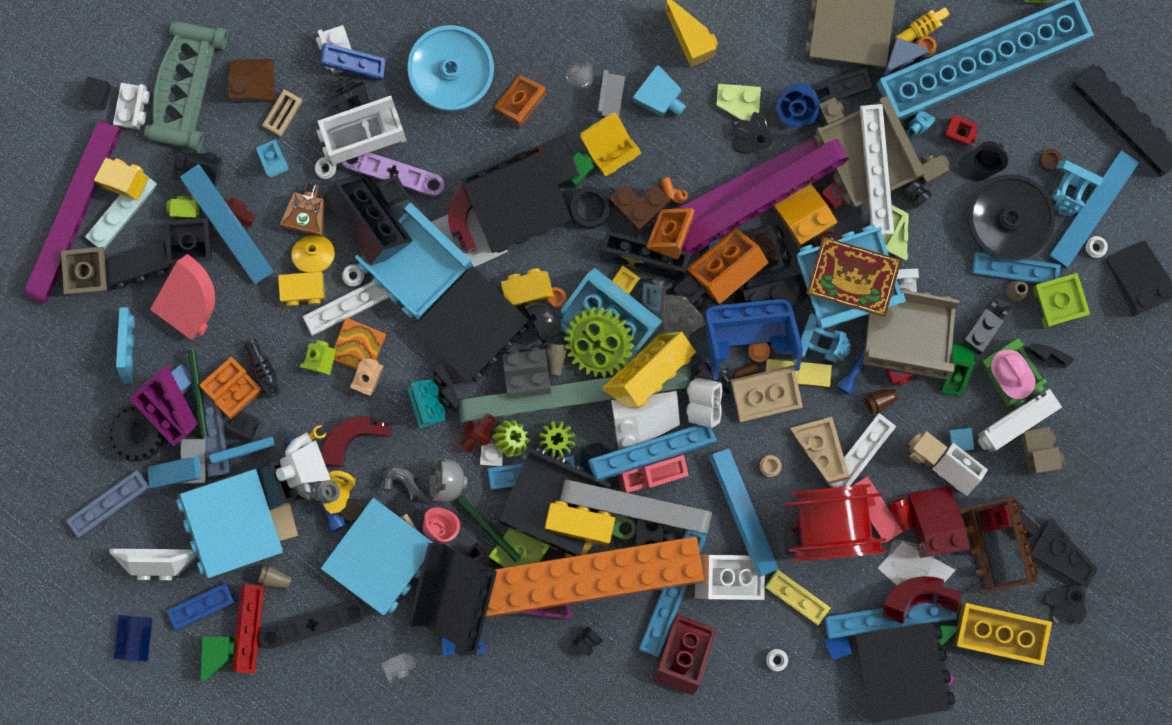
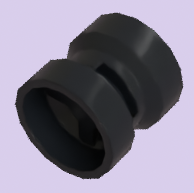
[902,179,932,209]
[573,626,603,656]

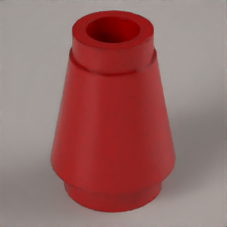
[889,497,914,531]

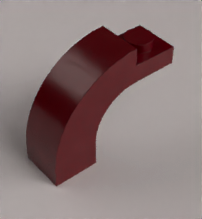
[448,186,476,253]
[321,416,392,467]
[883,576,962,624]

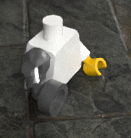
[276,425,340,504]

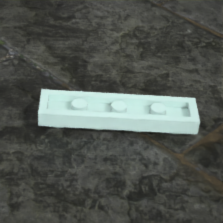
[85,172,158,250]

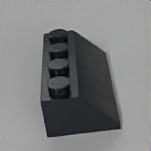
[323,174,413,266]

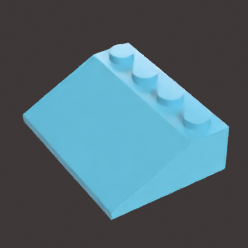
[560,268,662,374]

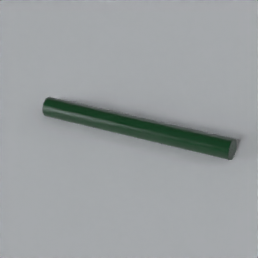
[187,349,208,436]
[456,495,521,563]

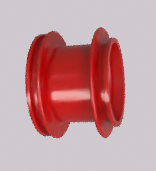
[783,484,887,561]

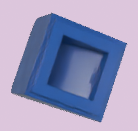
[824,637,853,660]

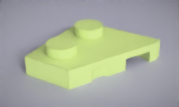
[716,84,761,121]
[882,205,908,261]

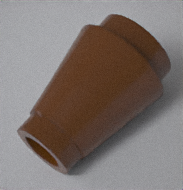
[865,388,899,414]

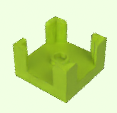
[1031,273,1090,329]
[489,528,550,568]

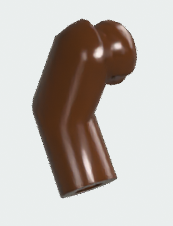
[733,362,759,379]

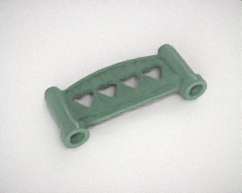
[144,21,228,153]

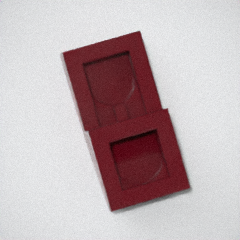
[978,505,1013,532]

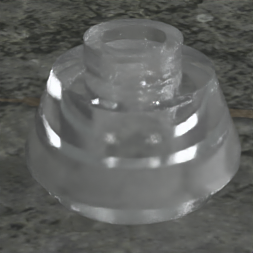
[566,61,594,88]

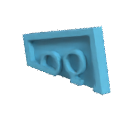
[116,307,135,385]

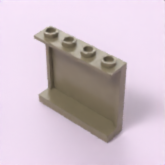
[805,0,895,71]
[814,96,925,209]
[863,288,959,380]

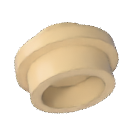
[760,455,782,477]

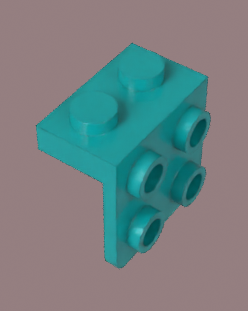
[407,380,446,429]

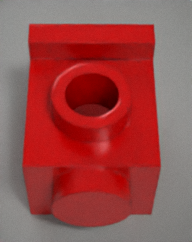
[943,115,978,147]

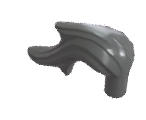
[383,466,435,504]

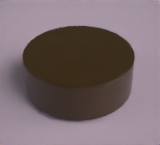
[340,499,362,521]

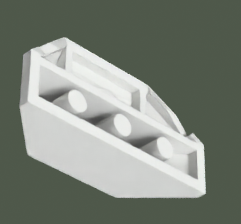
[110,549,198,580]

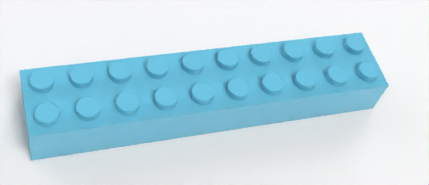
[877,0,1094,120]

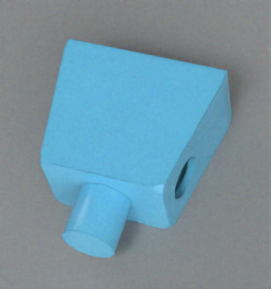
[632,65,686,117]

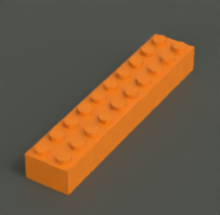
[485,537,704,619]

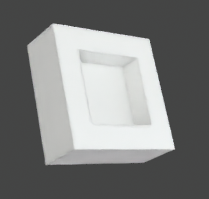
[480,443,503,466]

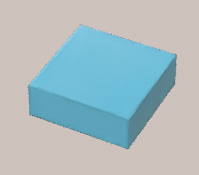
[949,428,974,451]

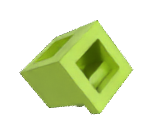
[167,196,200,220]
[300,340,336,375]

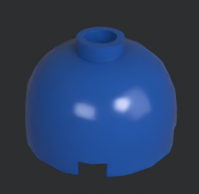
[776,83,820,128]

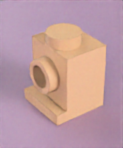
[350,358,384,396]

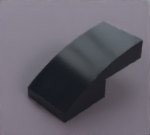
[1026,344,1074,368]

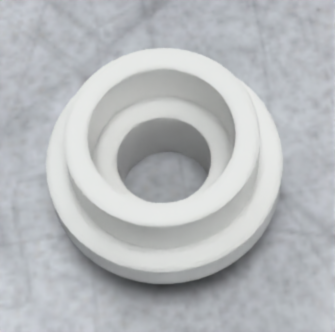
[315,157,336,179]
[1085,236,1108,258]
[342,265,364,286]
[766,649,788,671]

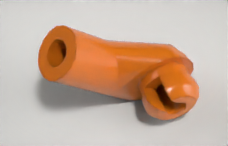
[660,177,688,204]

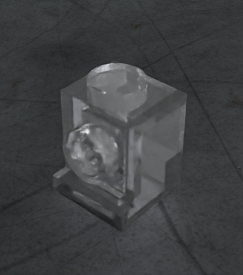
[381,652,417,684]

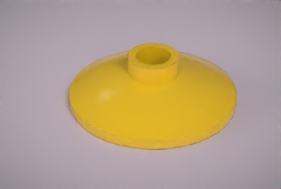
[291,235,335,273]

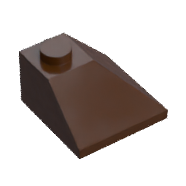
[228,59,275,103]

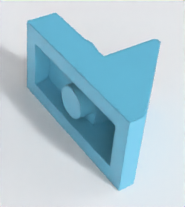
[256,139,289,178]

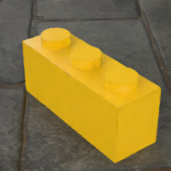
[544,501,615,546]

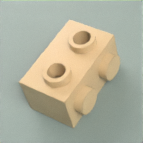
[908,431,947,467]

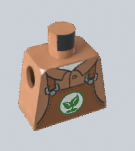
[280,183,325,236]

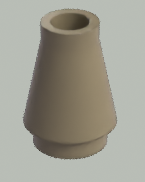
[1006,281,1028,302]
[546,343,567,375]
[258,565,292,589]

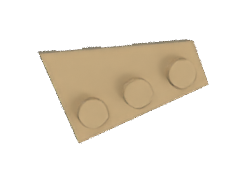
[790,417,850,485]

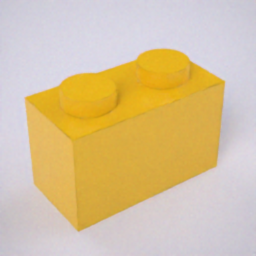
[94,158,149,201]
[501,268,554,307]
[278,272,326,307]

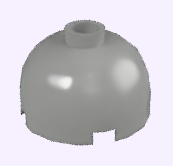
[429,458,467,502]

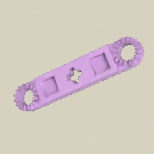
[342,153,445,197]

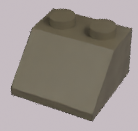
[61,247,107,296]

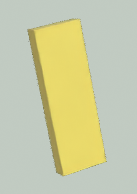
[765,359,832,387]
[765,570,831,625]

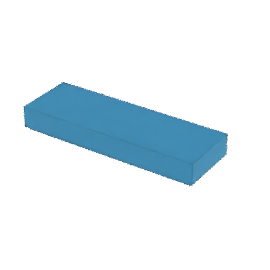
[208,437,275,465]
[148,457,201,489]

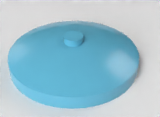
[408,25,494,112]

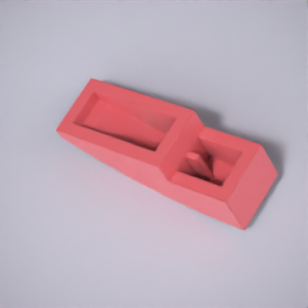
[616,455,689,493]

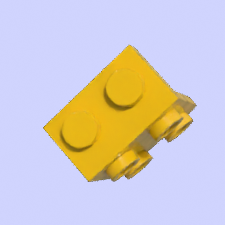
[580,112,641,177]

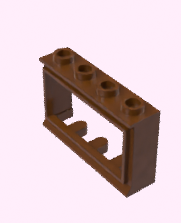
[959,496,1038,595]

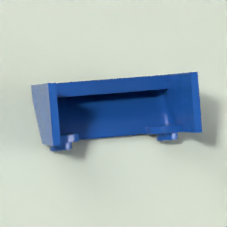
[706,299,803,380]

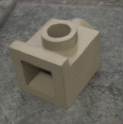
[818,97,845,126]
[919,155,950,185]

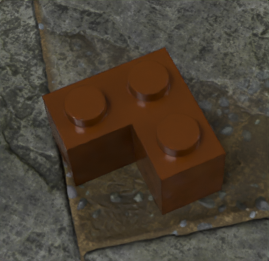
[609,184,671,233]

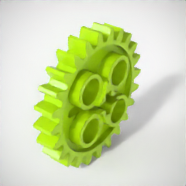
[564,307,634,377]

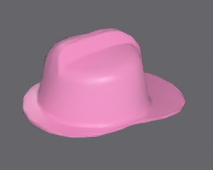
[991,350,1035,399]

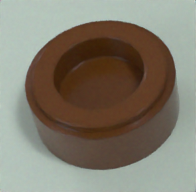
[1039,149,1062,171]

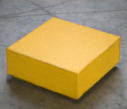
[612,266,640,294]

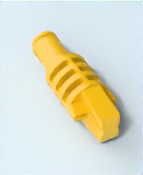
[894,7,950,42]

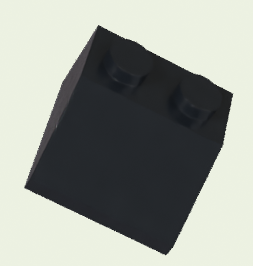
[164,218,213,265]
[256,460,305,511]

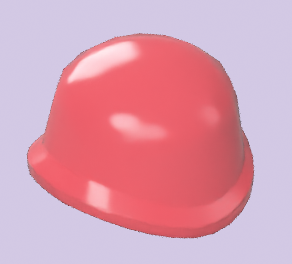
[422,508,460,543]

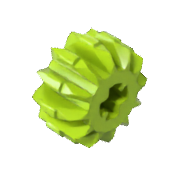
[491,420,530,457]
[539,421,575,458]

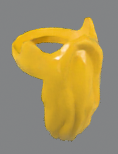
[323,470,356,514]

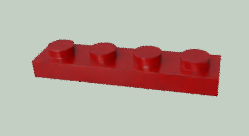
[232,584,264,674]

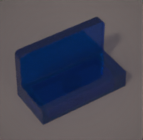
[114,615,152,661]

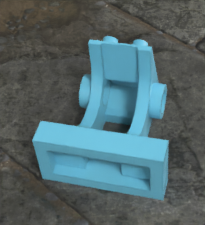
[1051,160,1104,217]
[800,313,851,363]

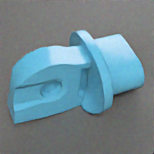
[906,111,936,139]

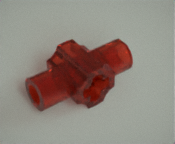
[222,197,257,227]
[460,413,497,453]

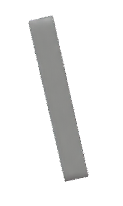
[560,480,712,534]

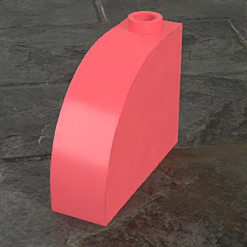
[150,254,215,340]

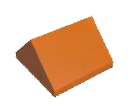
[494,74,546,128]
[646,208,695,260]

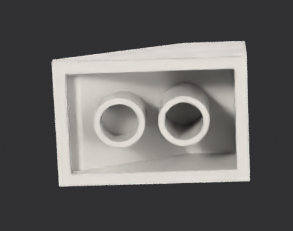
[612,391,680,449]
[695,555,765,600]

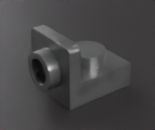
[642,277,673,312]

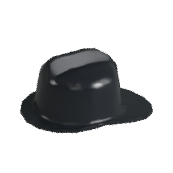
[959,141,1009,181]

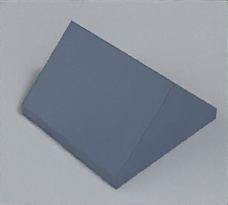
[883,38,929,77]

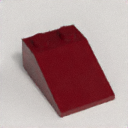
[908,487,970,559]
[653,614,717,695]

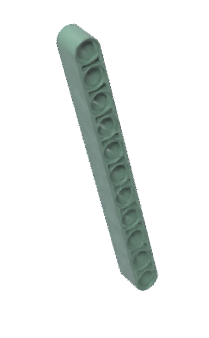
[458,366,693,423]

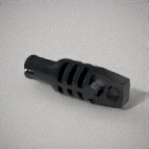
[244,339,281,398]

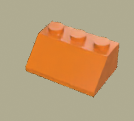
[687,229,769,304]

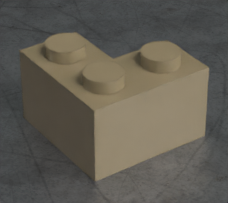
[1021,427,1064,475]

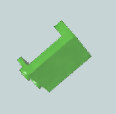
[980,338,1047,407]

